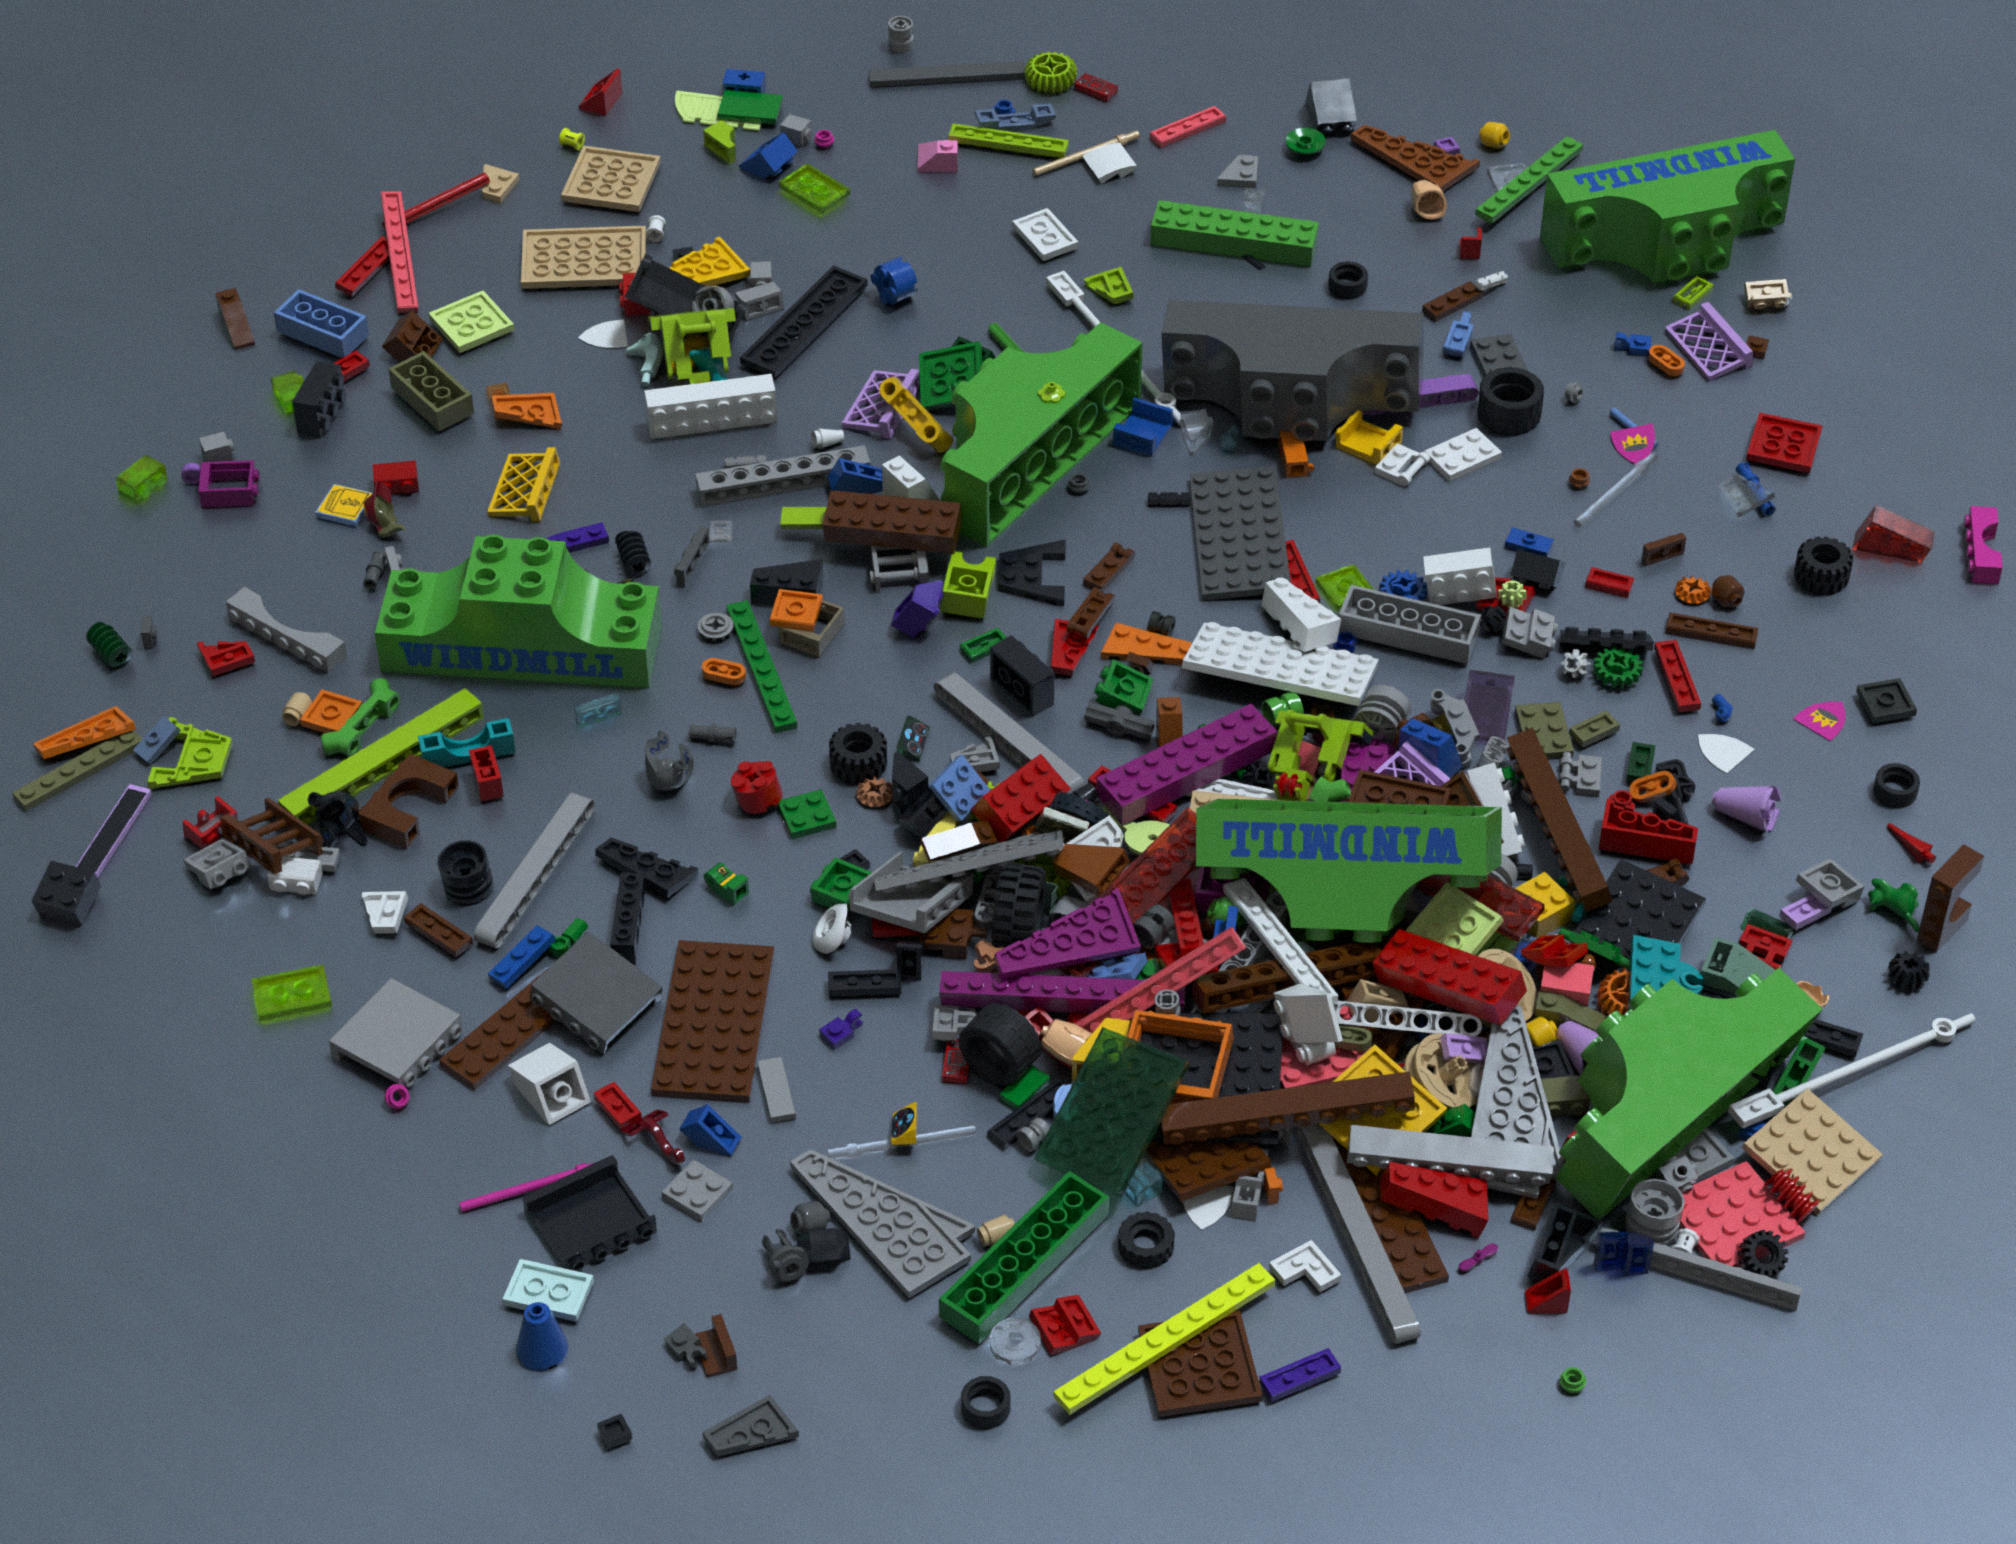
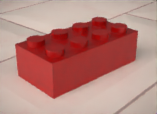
[970,754,1071,843]

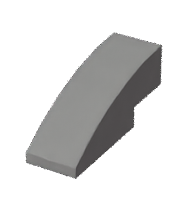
[1231,1148,1269,1221]

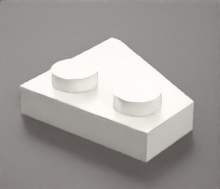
[362,891,408,934]

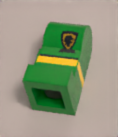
[703,863,749,906]

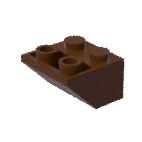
[382,310,443,362]

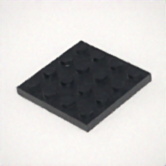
[1575,859,1706,959]

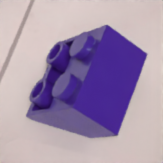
[891,580,944,638]

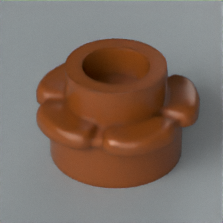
[1569,468,1590,488]

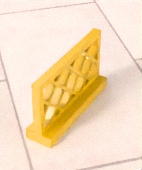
[487,447,561,522]

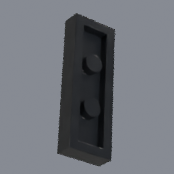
[828,969,902,996]

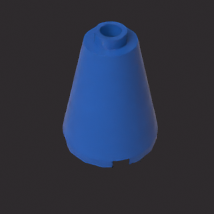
[516,1302,568,1371]

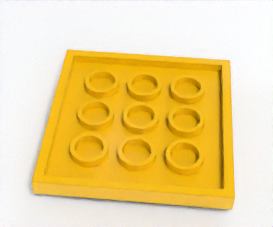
[1319,1045,1447,1176]

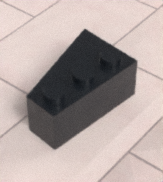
[750,559,823,605]
[1527,1202,1603,1282]

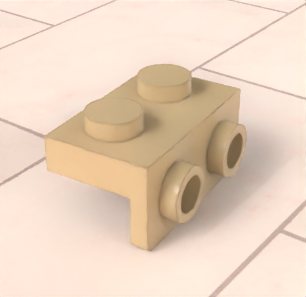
[1744,279,1792,310]

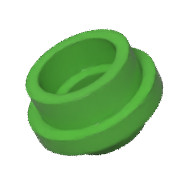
[1559,1367,1586,1393]

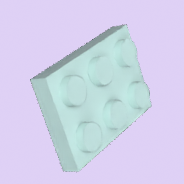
[503,1259,594,1322]

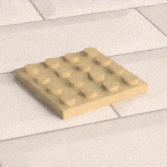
[561,146,661,212]
[1742,1088,1883,1215]

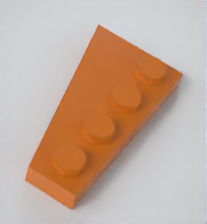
[1101,623,1192,665]
[33,706,136,759]

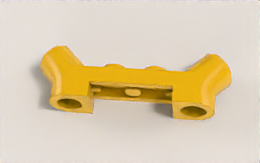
[879,377,953,453]

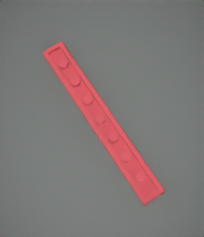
[381,191,418,313]
[1074,927,1246,1033]

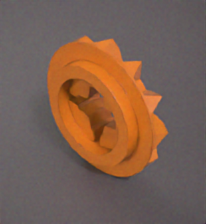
[1675,576,1711,604]

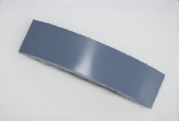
[975,103,1056,132]

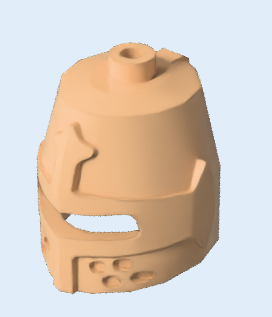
[1411,180,1447,219]
[1040,1019,1092,1066]

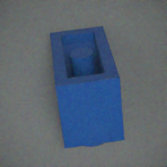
[679,1104,742,1156]

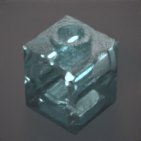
[1122,1162,1163,1207]

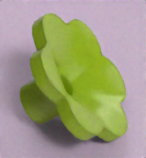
[1038,382,1066,403]

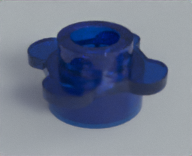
[1333,632,1358,653]

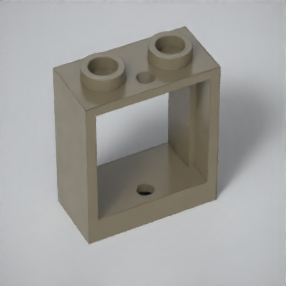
[779,600,845,657]

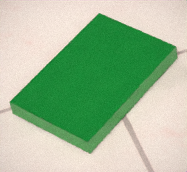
[717,90,783,125]

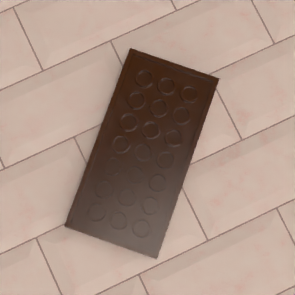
[651,940,775,1102]

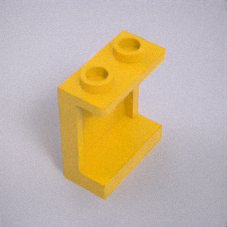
[1335,410,1403,465]

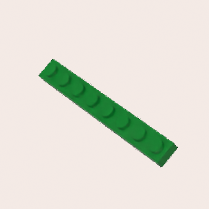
[726,600,797,733]

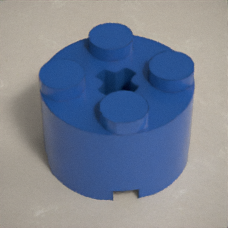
[870,257,918,305]

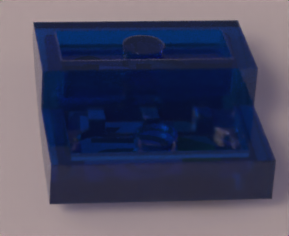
[1593,1232,1654,1277]

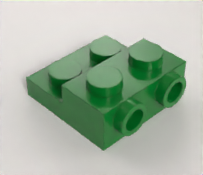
[1094,659,1154,715]
[810,857,872,910]

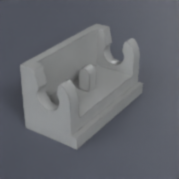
[735,282,784,320]

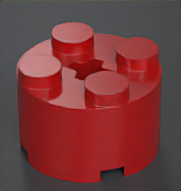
[731,761,783,814]

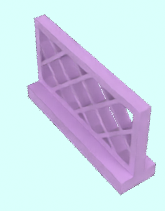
[1665,302,1753,381]
[842,369,920,439]
[1375,741,1450,786]

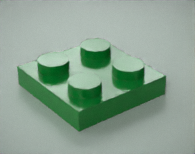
[778,789,837,839]

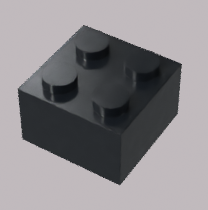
[31,861,101,926]

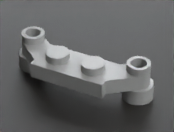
[1430,689,1480,769]

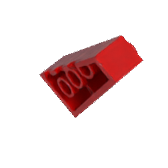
[1599,798,1698,864]

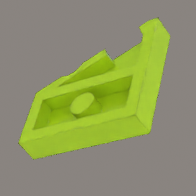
[1084,267,1134,304]

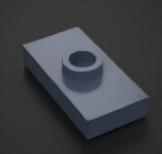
[133,715,181,765]

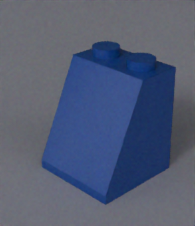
[1398,718,1462,782]

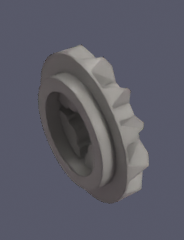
[698,613,734,642]

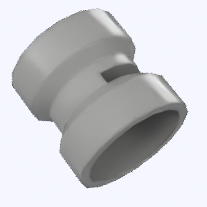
[1154,989,1181,1016]
[1017,1117,1052,1152]

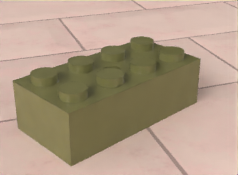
[389,351,474,431]

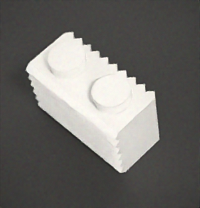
[267,857,323,895]

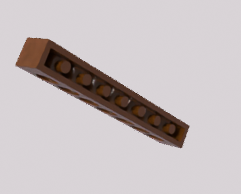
[1192,942,1381,1013]

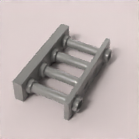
[870,546,929,592]

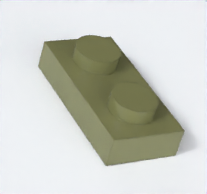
[1569,710,1620,748]

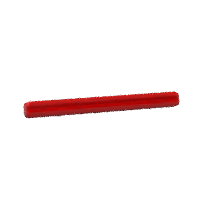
[382,173,490,231]

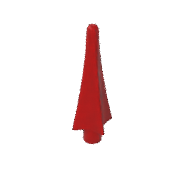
[1887,823,1936,864]

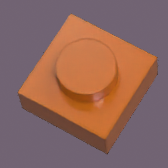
[1263,1168,1283,1204]

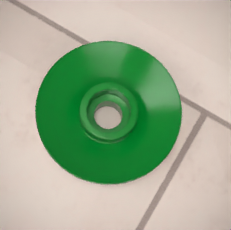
[1286,128,1326,154]

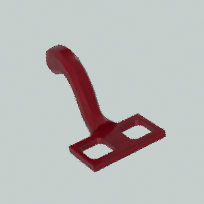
[620,1109,685,1165]

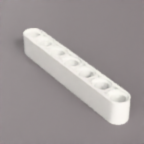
[1333,1000,1482,1036]

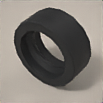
[1328,261,1368,298]
[1873,763,1920,807]
[961,1376,1011,1428]

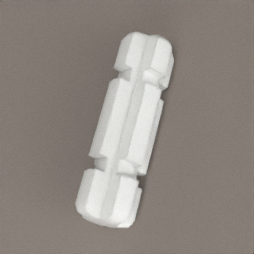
[1474,271,1508,291]

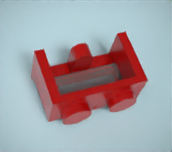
[182,796,238,849]

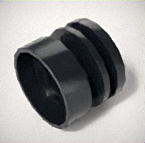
[437,840,494,904]

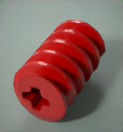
[1764,1168,1820,1223]

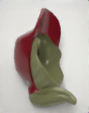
[364,481,405,538]

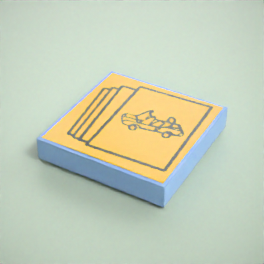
[316,484,373,527]

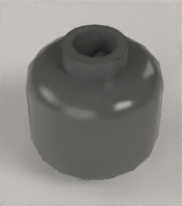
[790,1201,830,1235]

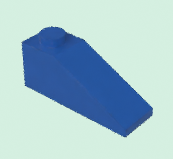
[827,458,883,493]

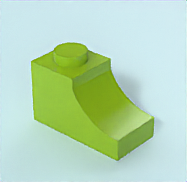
[703,120,736,164]

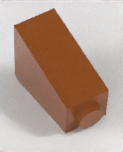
[1156,697,1183,748]
[1052,844,1130,898]

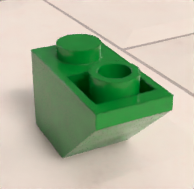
[1425,1103,1475,1137]

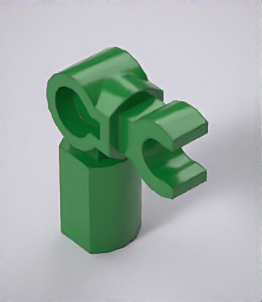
[547,918,589,959]

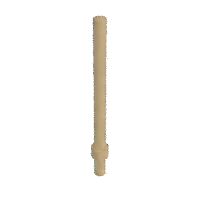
[1032,131,1140,176]

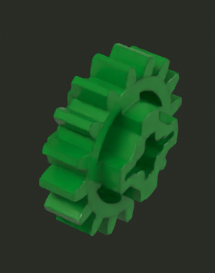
[1593,646,1643,689]

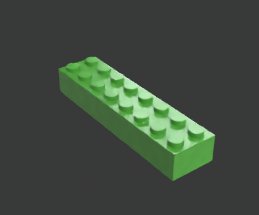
[1150,200,1319,267]

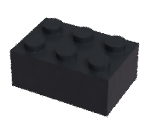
[292,361,347,438]
[990,635,1055,717]

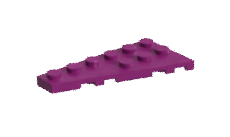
[994,888,1141,978]

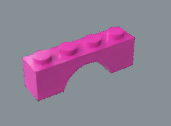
[1964,506,2003,584]

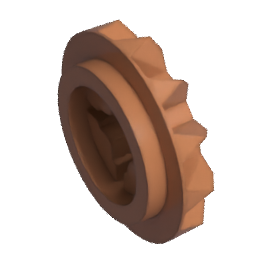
[856,776,892,807]

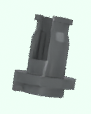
[762,1229,809,1282]

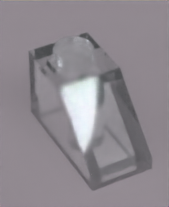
[1180,409,1213,457]

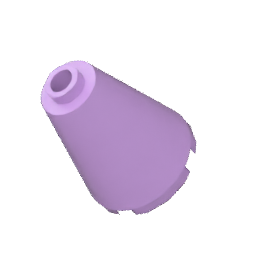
[1712,786,1781,832]
[1556,1021,1599,1075]

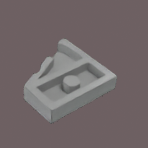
[1218,155,1258,187]
[950,736,1000,772]

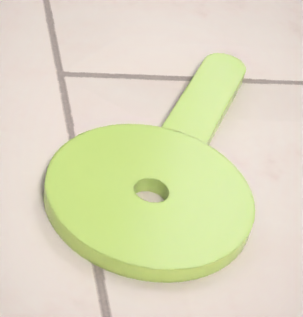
[1096,805,1181,858]

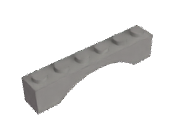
[226,587,347,673]

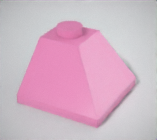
[918,140,958,172]

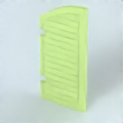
[675,91,762,131]

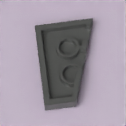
[703,1395,799,1457]

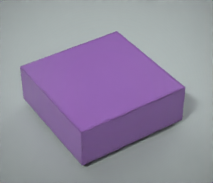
[1433,137,1460,155]

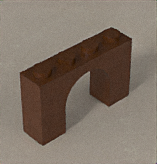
[358,754,459,849]
[1916,844,1984,952]

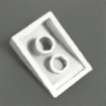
[1274,984,1343,1043]

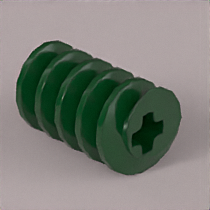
[86,622,132,667]

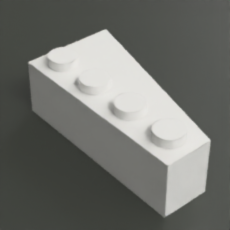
[1262,578,1341,652]
[1468,762,1526,859]

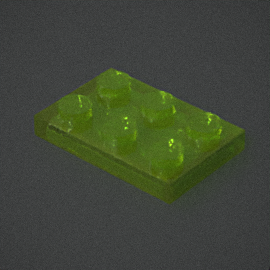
[779,163,851,214]
[251,964,332,1021]

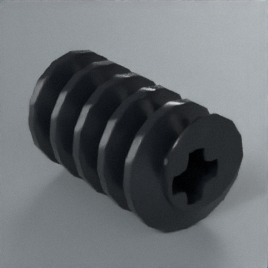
[615,531,651,577]

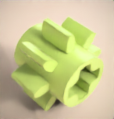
[1498,581,1527,608]

